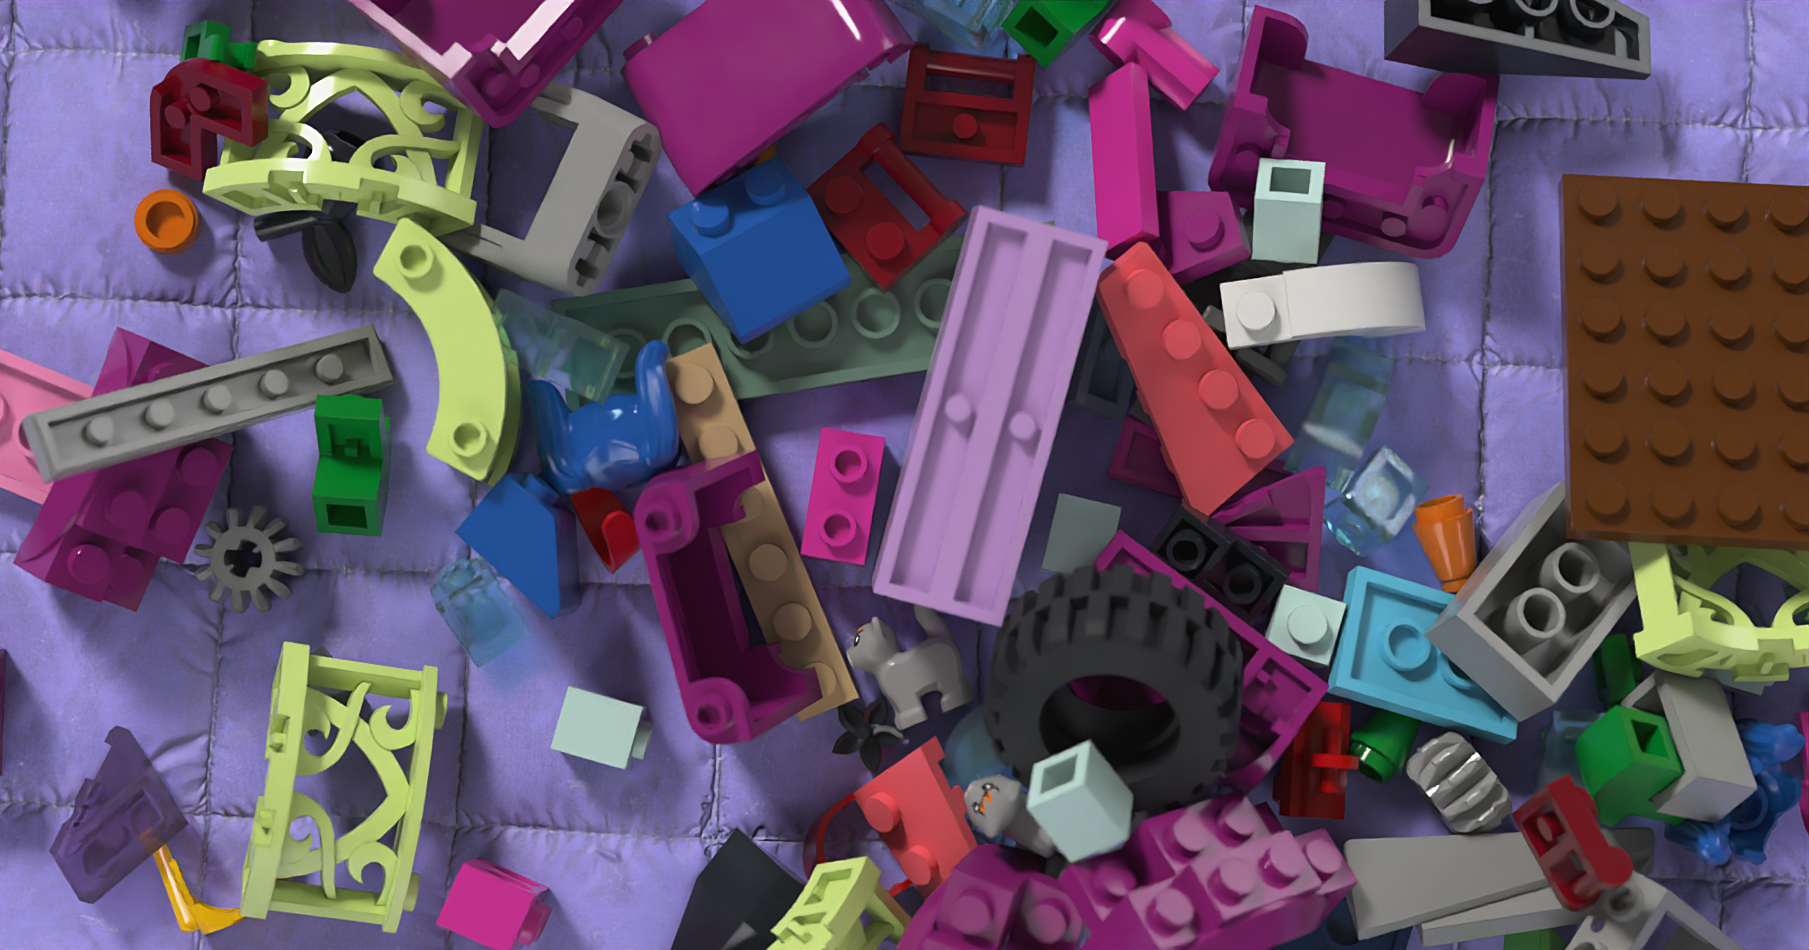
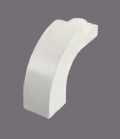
[1220,262,1427,350]

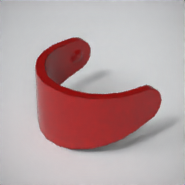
[569,487,641,574]
[802,792,913,897]

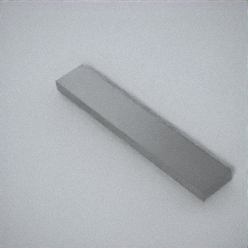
[21,324,395,484]

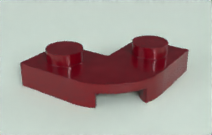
[150,57,268,182]

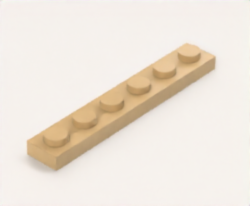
[665,342,859,722]

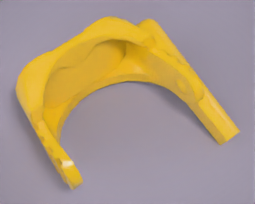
[149,834,294,934]

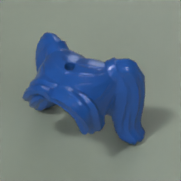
[522,340,681,495]
[1664,718,1806,866]

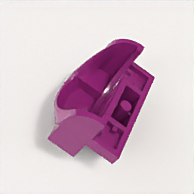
[13,326,234,612]
[1066,529,1330,796]
[1058,789,1359,950]
[896,844,1086,950]

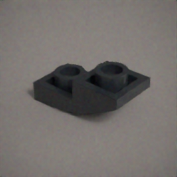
[1147,502,1292,626]

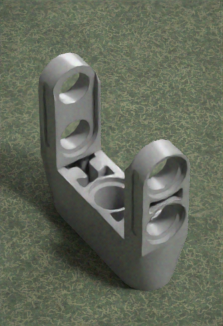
[435,80,661,297]

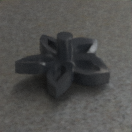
[831,696,908,773]

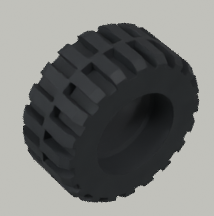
[983,564,1244,820]

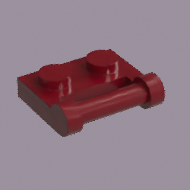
[898,41,1036,168]
[805,122,969,294]
[1511,774,1633,912]

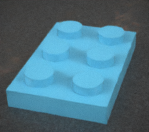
[1326,566,1518,745]

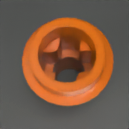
[1411,494,1478,593]

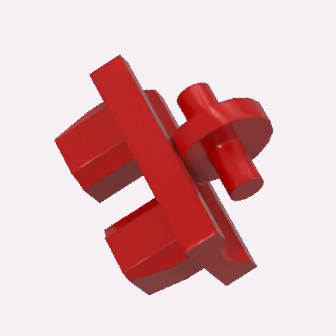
[1272,701,1359,820]

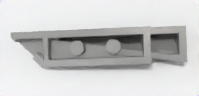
[1344,827,1655,947]

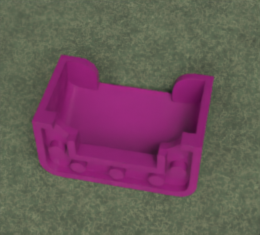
[349,0,624,128]
[619,0,916,199]
[1208,4,1500,259]
[634,449,823,745]

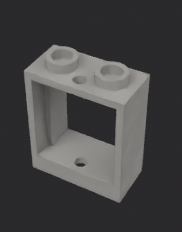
[1565,870,1745,950]

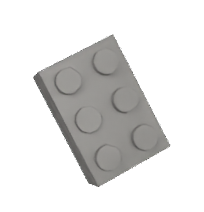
[1424,480,1638,722]

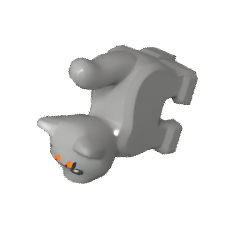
[846,604,975,730]
[964,774,1058,858]

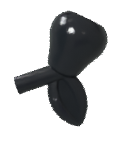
[254,129,385,294]

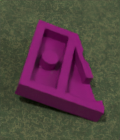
[1148,191,1252,286]
[1209,466,1326,591]

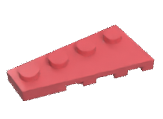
[1094,241,1295,516]
[853,736,1015,943]

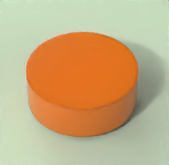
[134,189,202,255]

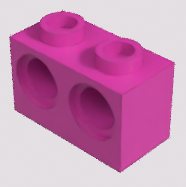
[800,427,886,568]
[436,857,552,950]

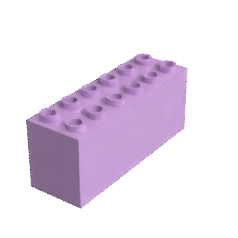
[871,206,1109,627]

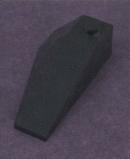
[1384,0,1651,80]
[671,827,807,950]

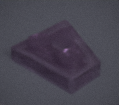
[49,725,189,904]

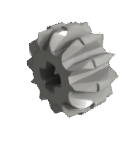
[194,506,305,614]
[1406,731,1512,835]

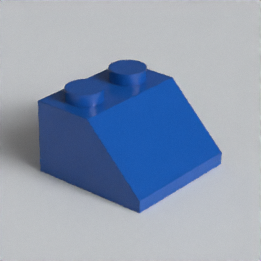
[667,155,851,345]
[454,471,581,619]

